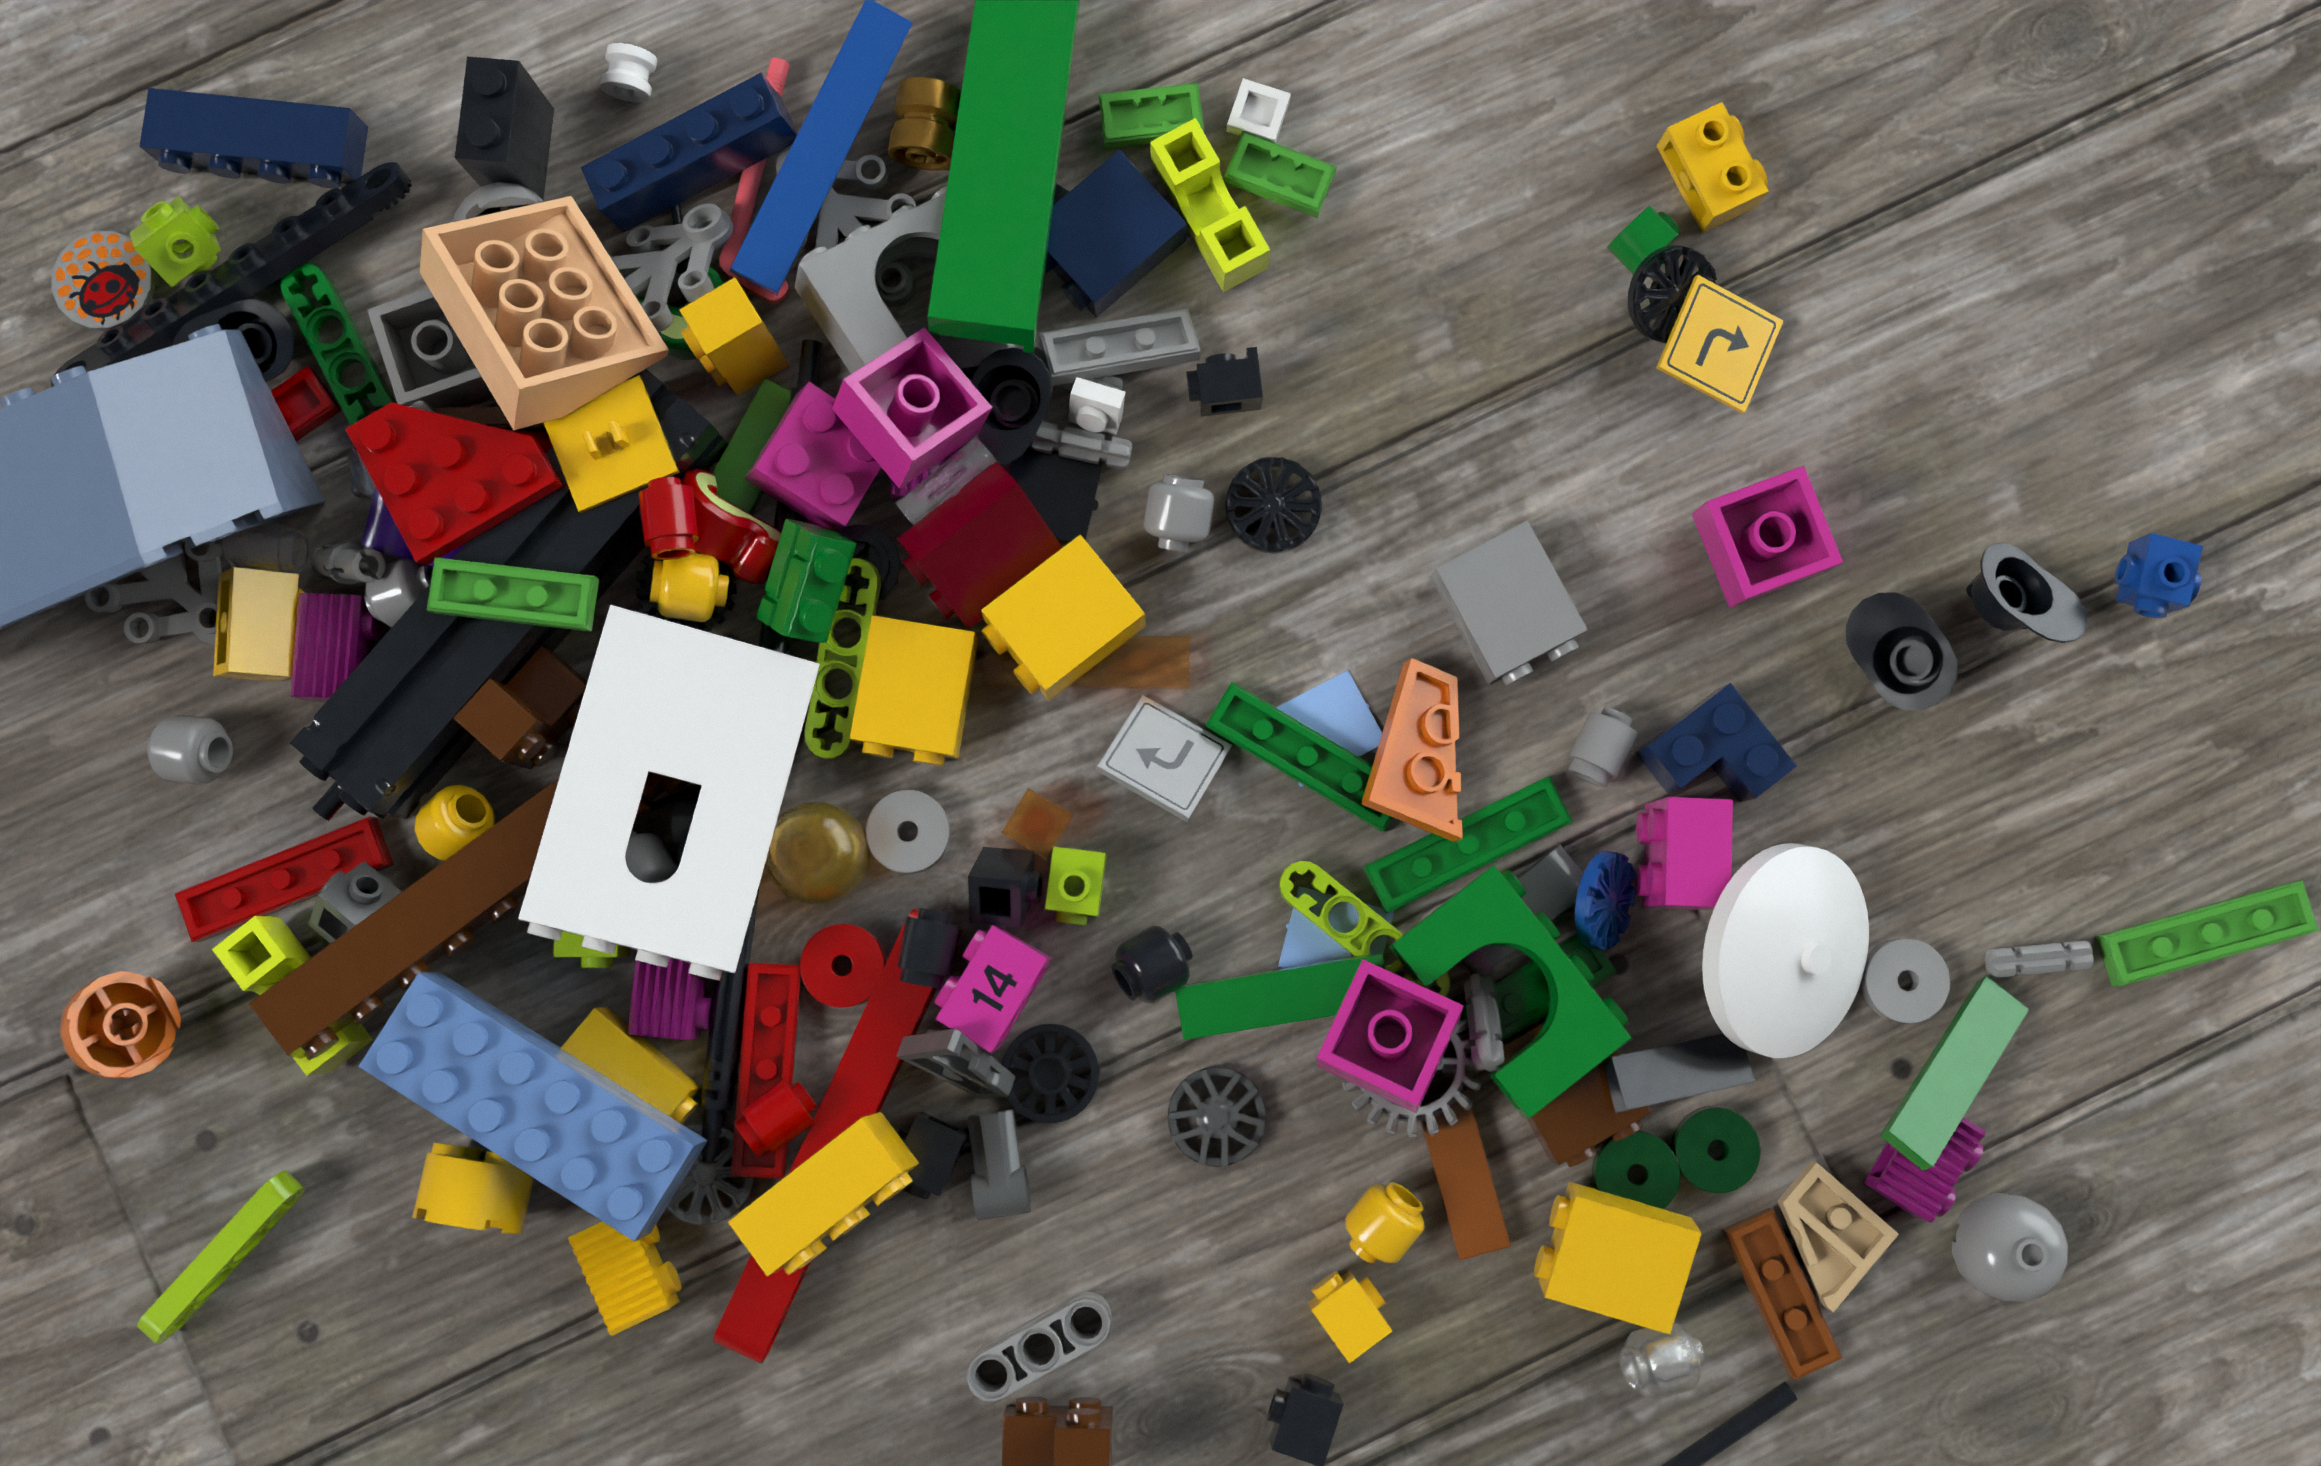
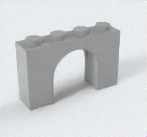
[794,186,947,374]

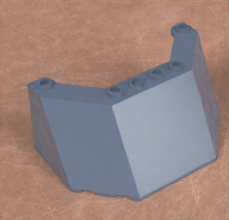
[0,324,325,630]

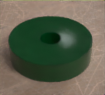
[1671,1106,1761,1193]
[1592,1131,1680,1209]

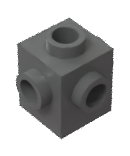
[308,861,401,943]

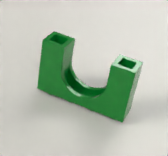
[1388,865,1632,1119]

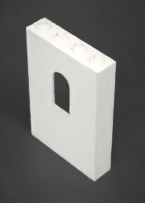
[518,605,820,981]

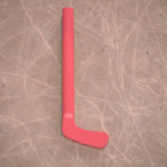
[719,58,790,305]

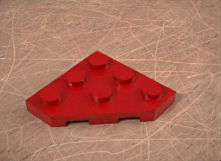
[345,402,563,567]

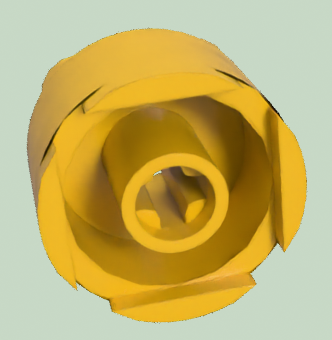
[412,1142,534,1234]

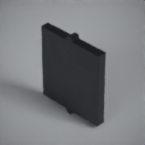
[1009,448,1102,543]

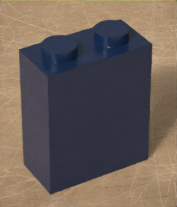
[1044,149,1187,318]

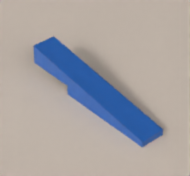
[730,0,913,296]

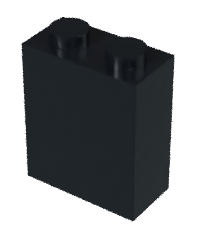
[455,56,554,200]

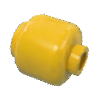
[649,553,729,622]
[414,785,495,861]
[1345,1182,1425,1263]

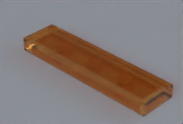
[983,636,1190,690]

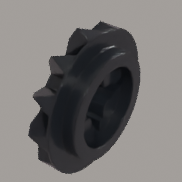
[837,524,901,607]

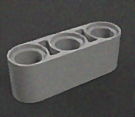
[967,1291,1112,1402]

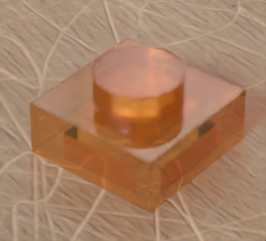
[1001,788,1074,860]

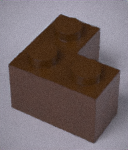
[453,646,588,770]
[1002,1397,1113,1466]

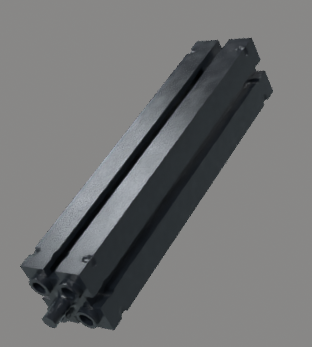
[290,369,728,821]

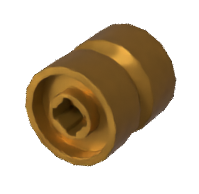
[888,77,961,171]

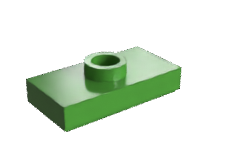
[1098,83,1204,149]
[1224,131,1337,218]

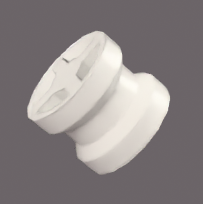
[599,43,657,103]

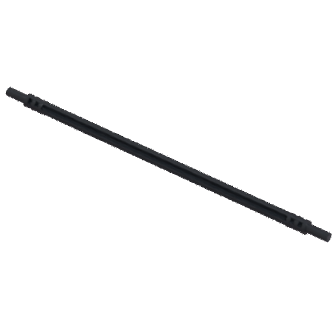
[699,339,823,1163]

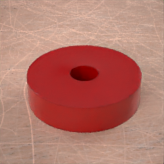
[800,924,886,1008]

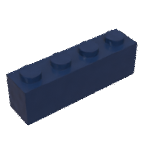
[581,72,798,232]
[139,88,368,189]

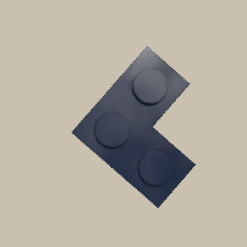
[1635,683,1797,802]

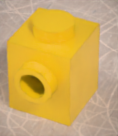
[1308,1270,1392,1364]

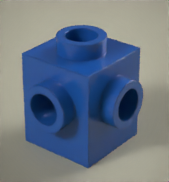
[2115,533,2203,618]

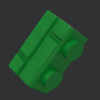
[756,519,857,643]

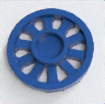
[1575,851,1636,951]

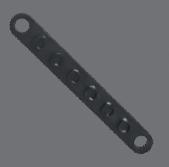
[51,162,412,387]

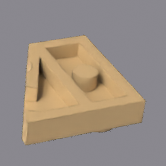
[1777,1161,1899,1313]

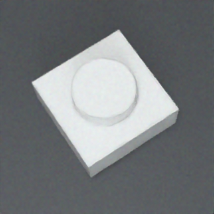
[1227,78,1291,143]
[1068,377,1126,435]

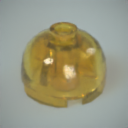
[765,802,870,905]

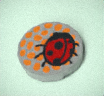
[51,231,159,332]

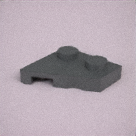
[896,1028,1016,1099]

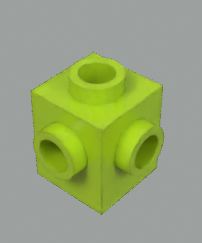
[130,196,221,287]

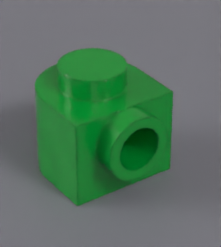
[1607,205,1680,275]

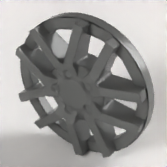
[1168,1067,1266,1167]

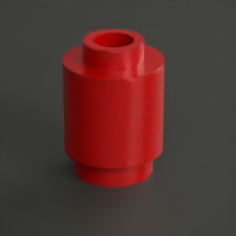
[638,477,699,560]
[734,1079,818,1157]

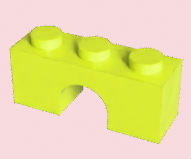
[1150,118,1270,293]
[212,916,373,1076]

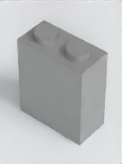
[1430,520,1588,686]

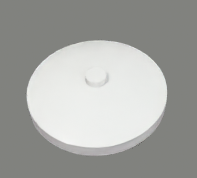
[1702,843,1869,1058]

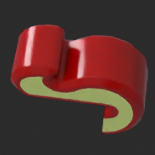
[681,469,781,584]

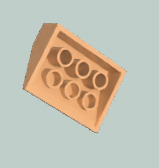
[419,196,669,430]

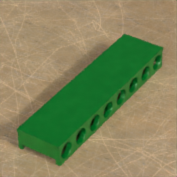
[927,0,1080,353]

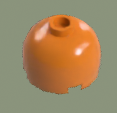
[60,971,181,1079]

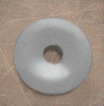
[866,790,951,874]
[1860,939,1950,1023]

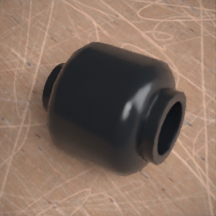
[1111,926,1193,1004]

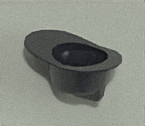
[173,299,295,382]
[960,347,1053,466]
[1966,543,2088,643]
[1846,592,1958,710]

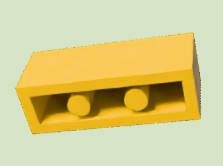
[680,277,790,396]

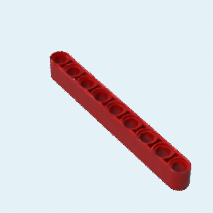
[713,908,962,1364]

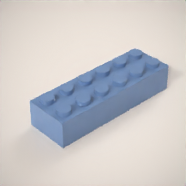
[358,972,708,1242]

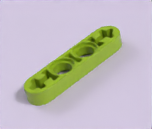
[805,558,881,758]
[1279,861,1450,997]
[137,1170,306,1345]

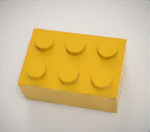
[728,1112,919,1277]

